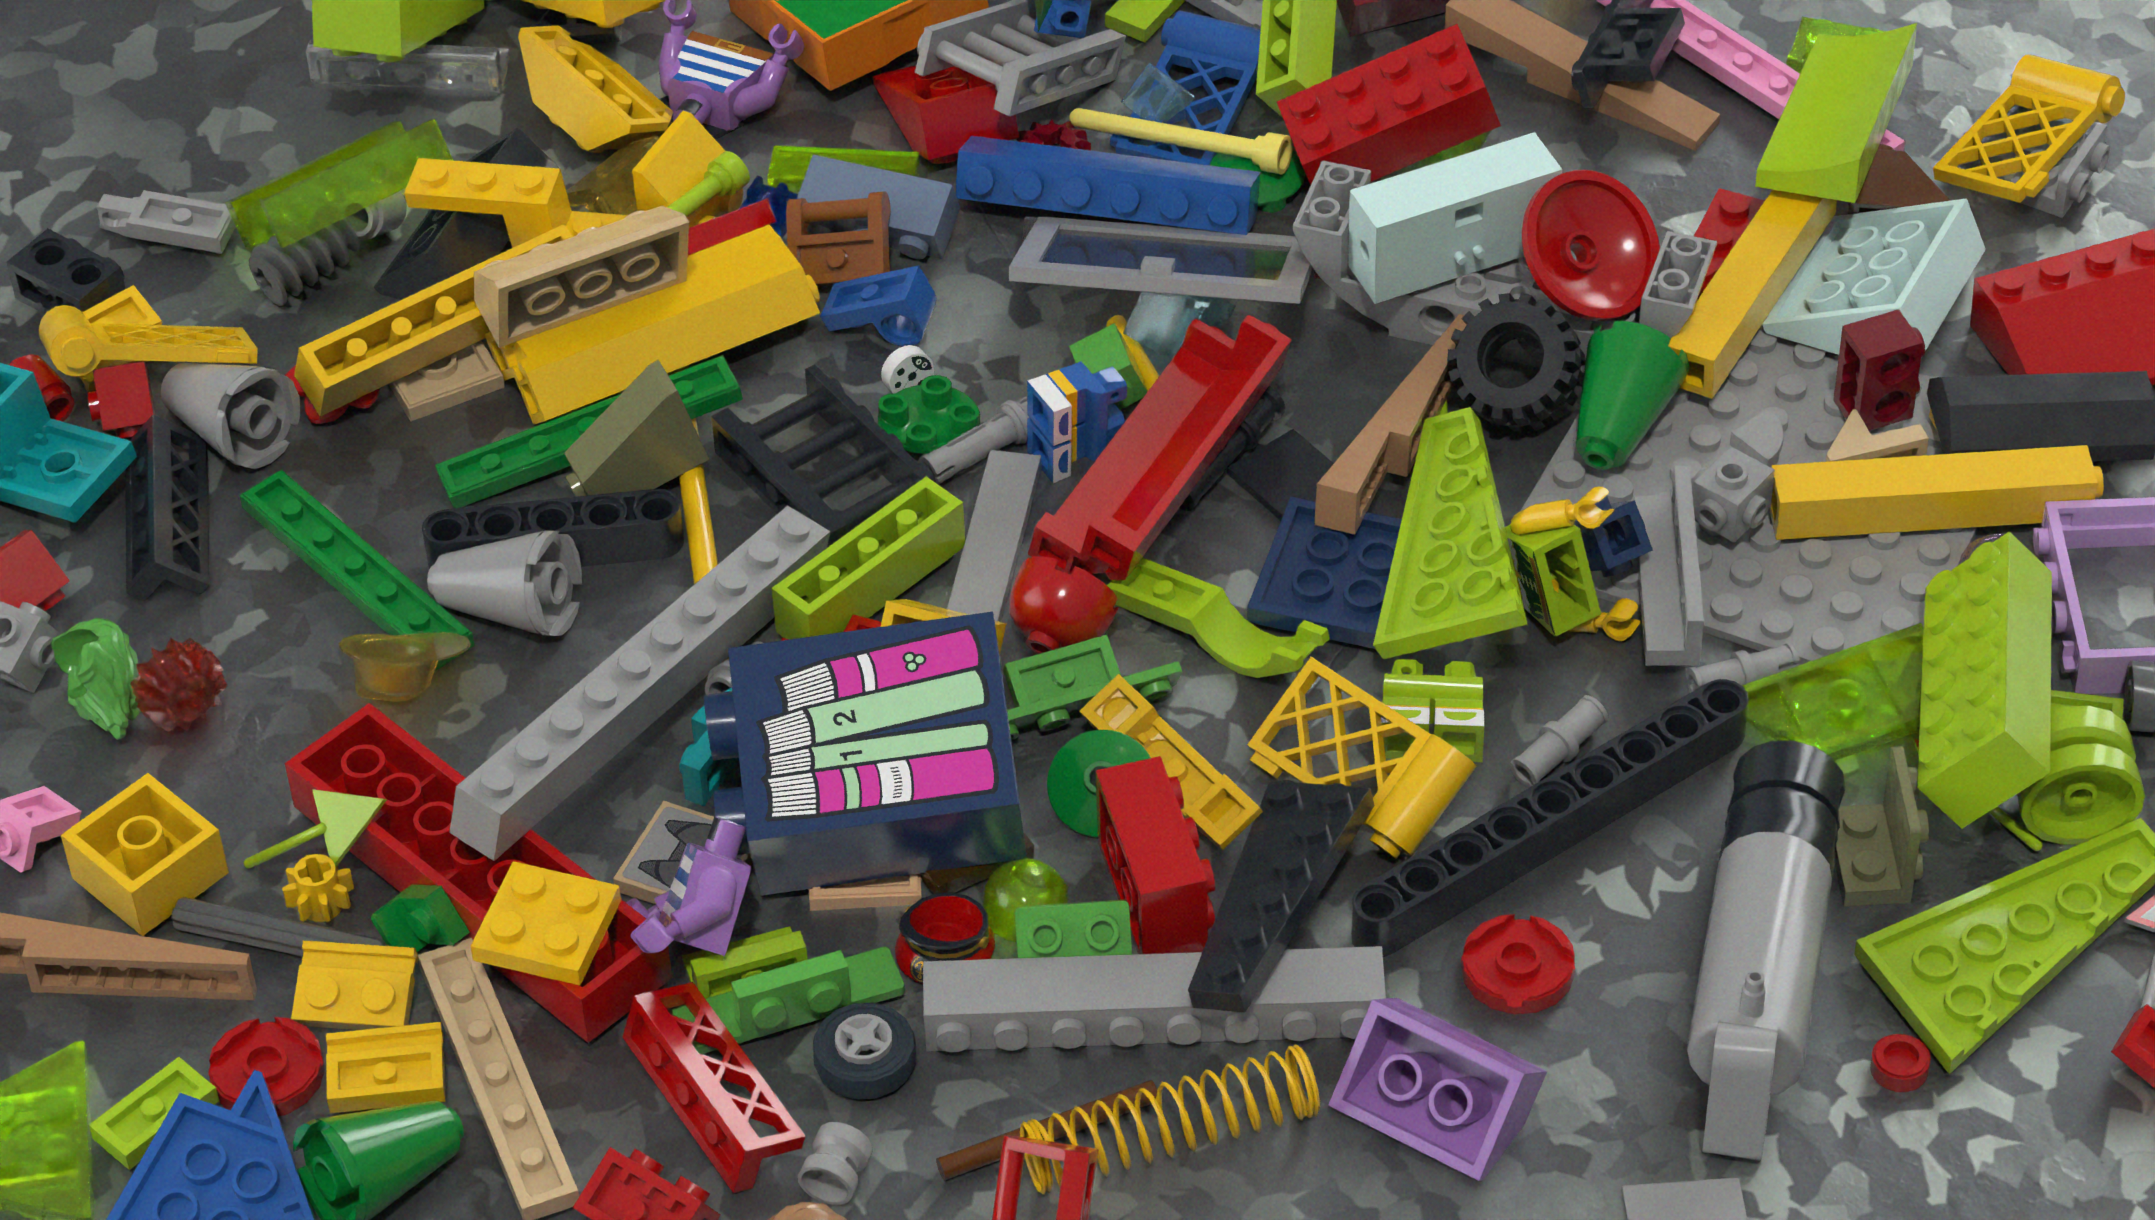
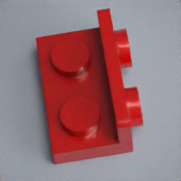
[572,1147,721,1220]

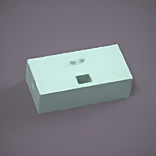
[1348,132,1563,304]

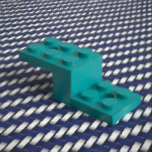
[0,363,137,523]

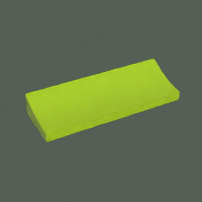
[1755,23,1917,203]

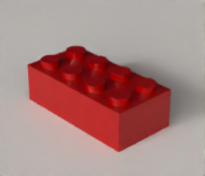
[1277,24,1501,184]

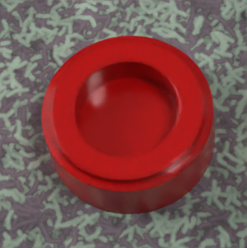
[1870,1034,1931,1092]

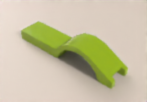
[1107,557,1330,678]

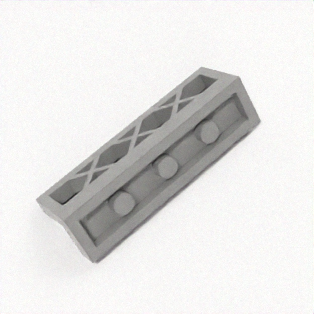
[1634,465,1704,665]

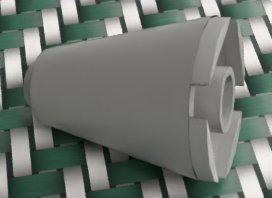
[161,362,300,469]
[427,530,582,636]

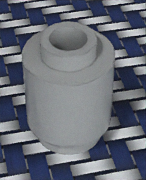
[339,183,406,240]

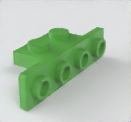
[1003,635,1182,741]
[672,946,905,1054]

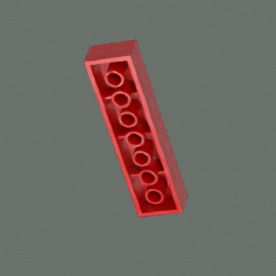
[285,703,672,1043]

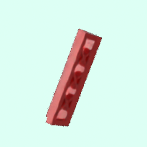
[622,982,806,1193]

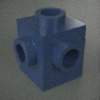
[1574,496,1653,577]

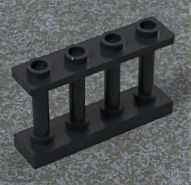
[711,364,936,548]

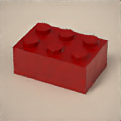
[1096,756,1215,954]

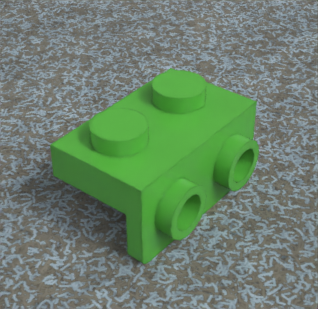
[1015,899,1132,958]

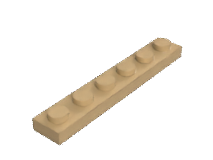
[418,938,579,1220]

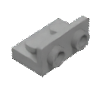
[2011,122,2111,218]

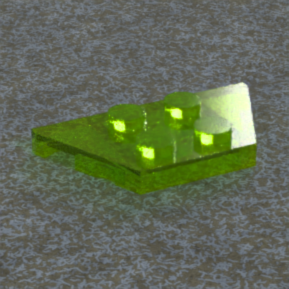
[1742,623,1924,761]
[0,1041,94,1220]

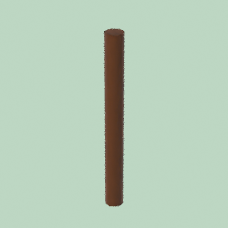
[936,1080,1157,1181]

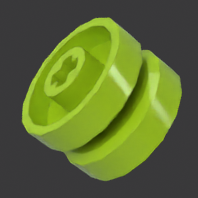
[2016,706,2145,845]

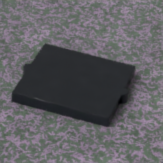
[1227,429,1334,521]

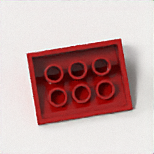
[1970,228,2155,385]

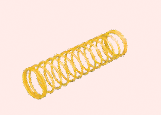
[1020,1044,1320,1195]

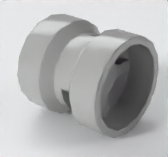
[798,1122,873,1205]

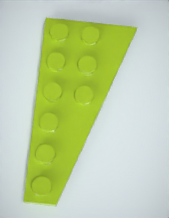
[1373,407,1528,659]
[1854,818,2155,1074]

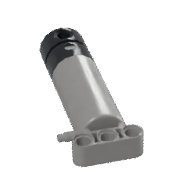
[1687,741,1845,1161]

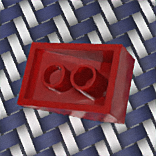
[873,65,1019,164]

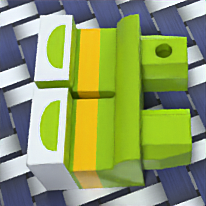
[1381,659,1484,763]

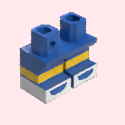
[1027,361,1127,483]

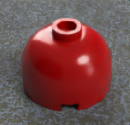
[1009,556,1119,654]

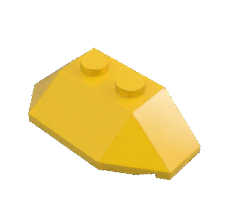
[518,26,673,153]

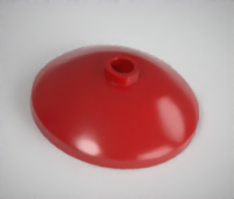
[1522,170,1660,321]

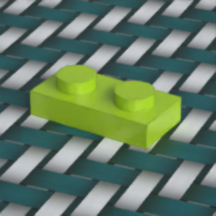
[89,1057,219,1170]

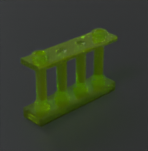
[225,119,454,248]

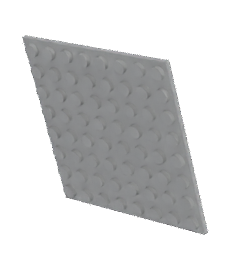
[1521,325,1980,695]

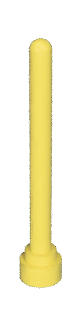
[1069,108,1292,175]

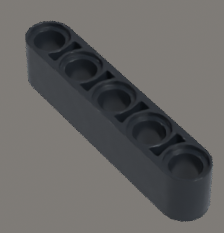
[422,489,684,569]

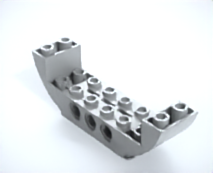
[1293,161,1717,373]

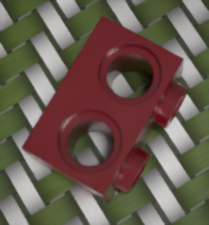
[1833,309,1925,431]

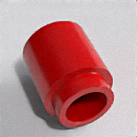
[9,354,74,422]

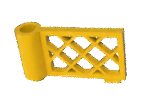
[1933,54,2125,203]
[39,305,258,377]
[1247,657,1477,859]

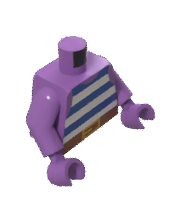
[658,0,804,131]
[626,817,751,956]

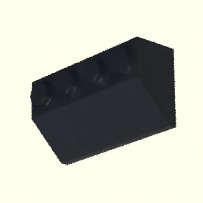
[373,127,559,300]

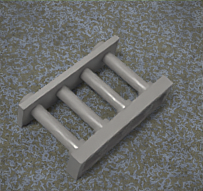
[915,0,1126,116]

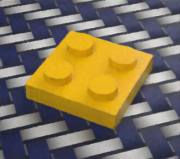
[470,861,621,985]

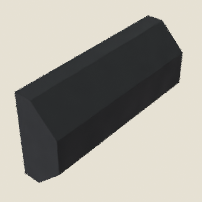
[1926,371,2155,461]

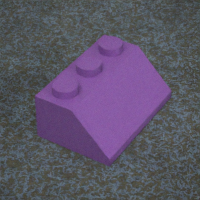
[1328,998,1547,1181]

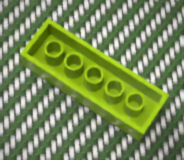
[1917,531,2052,829]

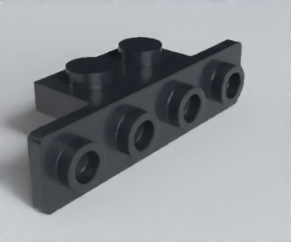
[1571,0,1685,108]

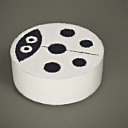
[881,345,934,393]

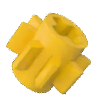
[282,854,354,922]

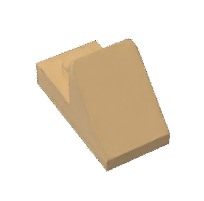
[1826,409,1929,462]

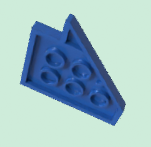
[106,1070,315,1220]

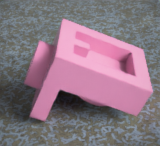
[0,786,81,872]

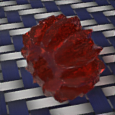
[130,638,228,732]

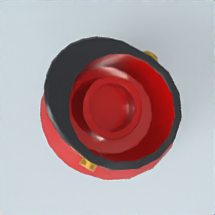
[895,892,995,984]

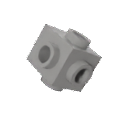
[1692,447,1775,542]
[0,601,60,693]

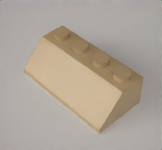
[474,206,689,347]

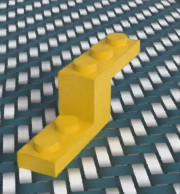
[404,158,628,248]

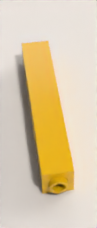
[1668,190,1837,399]
[1769,445,2104,540]

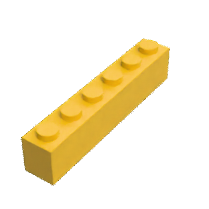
[294,224,572,416]

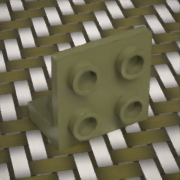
[1834,747,1929,907]

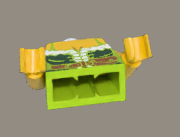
[1505,486,1641,641]

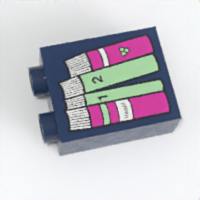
[704,611,1027,895]

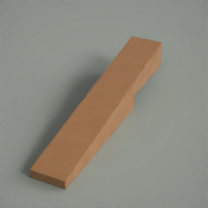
[1445,0,1720,151]
[1315,314,1466,535]
[0,913,257,1001]

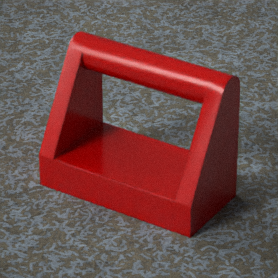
[992,1135,1099,1220]

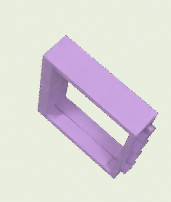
[2033,497,2155,694]

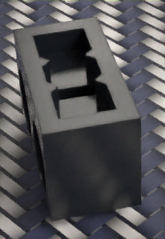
[6,228,126,314]

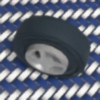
[813,1003,916,1099]

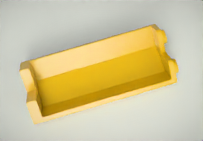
[484,224,820,425]

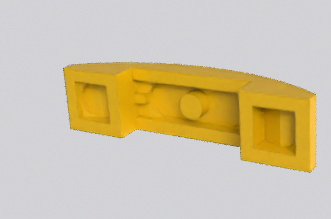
[1079,674,1263,850]

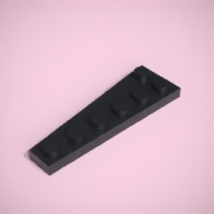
[1188,780,1375,1013]

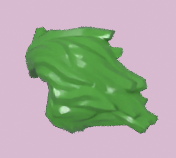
[51,618,142,739]

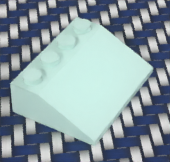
[1762,198,1986,358]

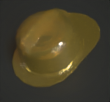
[339,632,471,702]

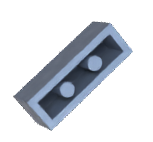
[797,154,960,259]

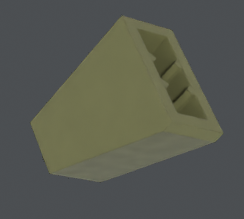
[564,360,709,497]

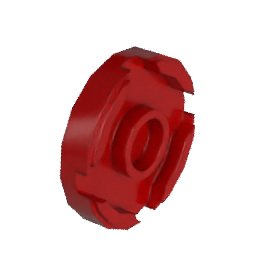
[1461,914,1575,1015]
[208,1017,325,1117]

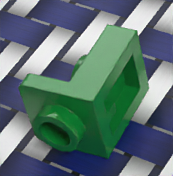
[371,884,470,952]

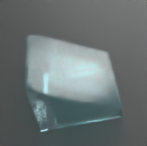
[1121,63,1196,123]

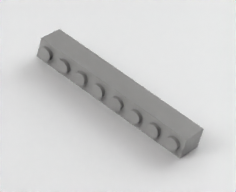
[923,946,1386,1052]

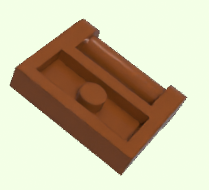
[786,191,891,287]

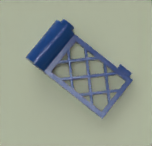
[1110,10,1261,165]

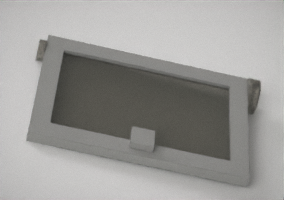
[1009,216,1321,304]

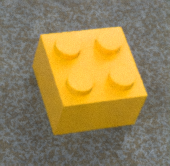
[61,773,229,936]

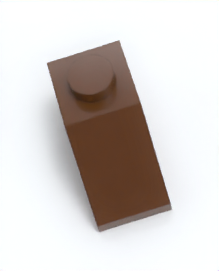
[1848,144,1951,214]

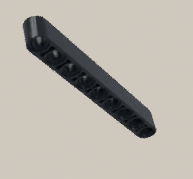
[1351,679,1749,957]

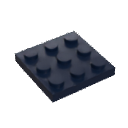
[1247,497,1402,649]

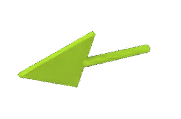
[243,789,387,869]

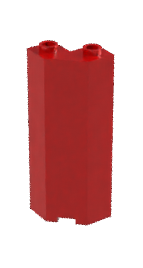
[1028,315,1292,580]

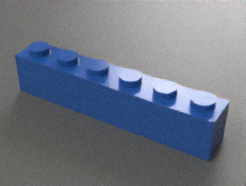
[956,136,1261,235]

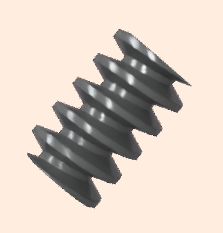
[249,204,360,306]

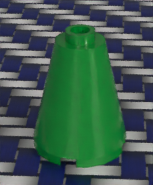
[1576,321,1689,470]
[293,1100,464,1220]

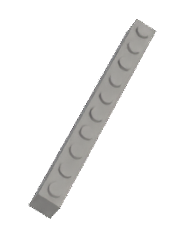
[449,506,830,861]

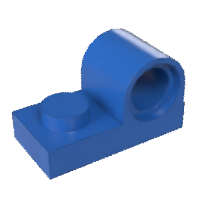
[820,265,937,347]

